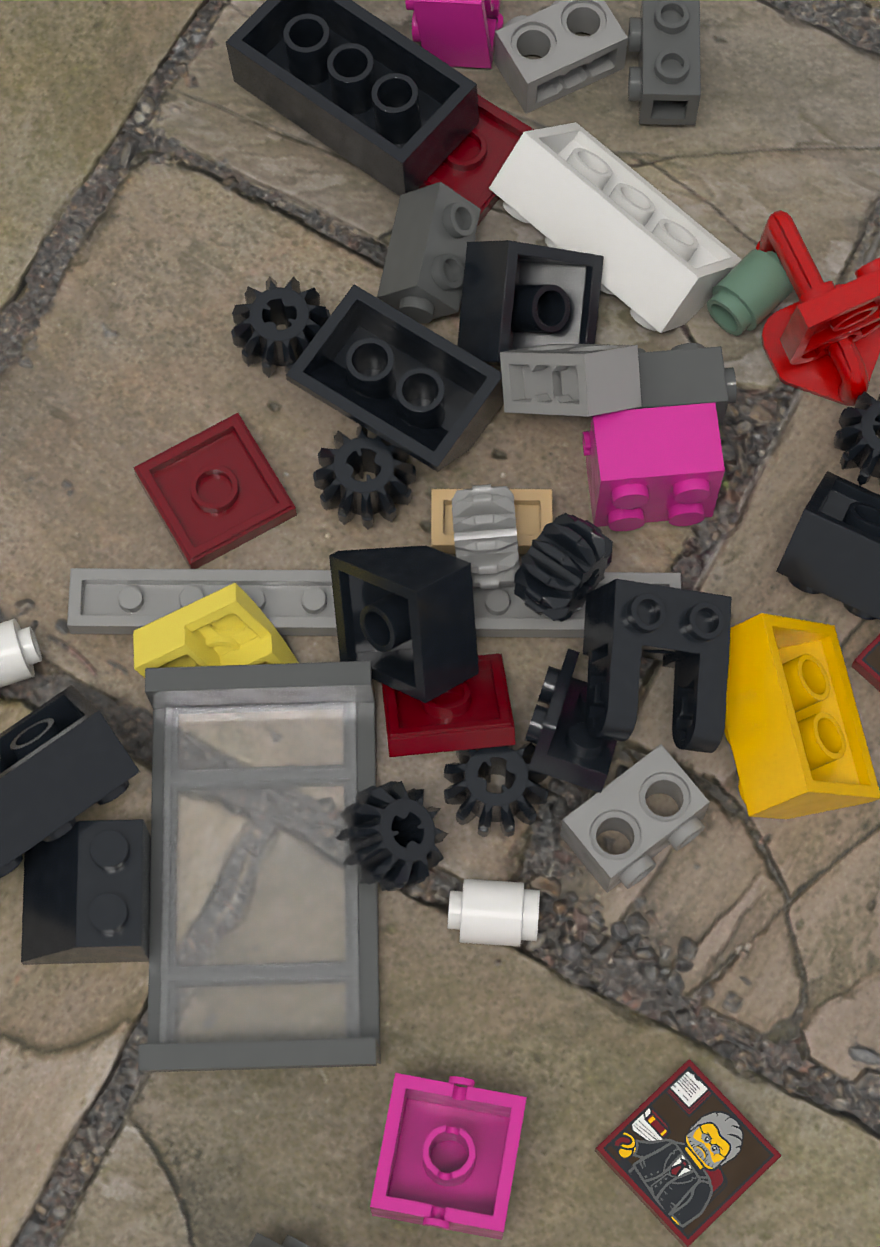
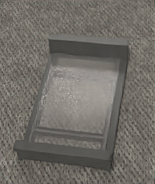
[138,661,381,1073]

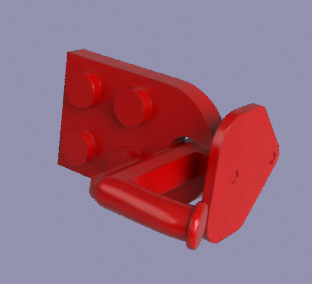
[756,210,880,406]

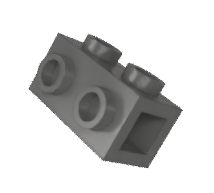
[628,0,701,125]
[377,182,481,324]
[626,343,737,426]

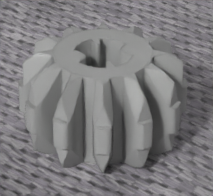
[452,484,520,590]

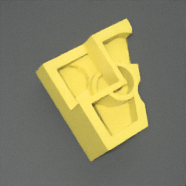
[133,583,299,678]

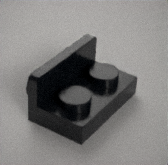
[525,648,617,793]

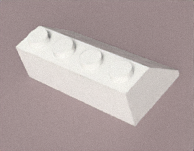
[489,122,742,333]

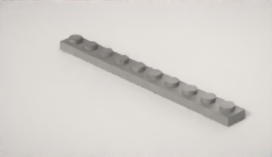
[67,568,681,638]

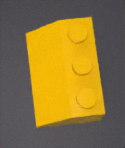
[724,613,880,819]

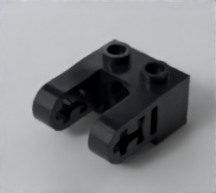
[583,579,732,753]

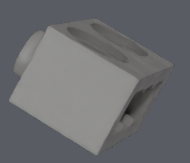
[494,0,628,114]
[500,344,642,417]
[560,744,710,893]

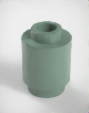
[707,249,793,336]

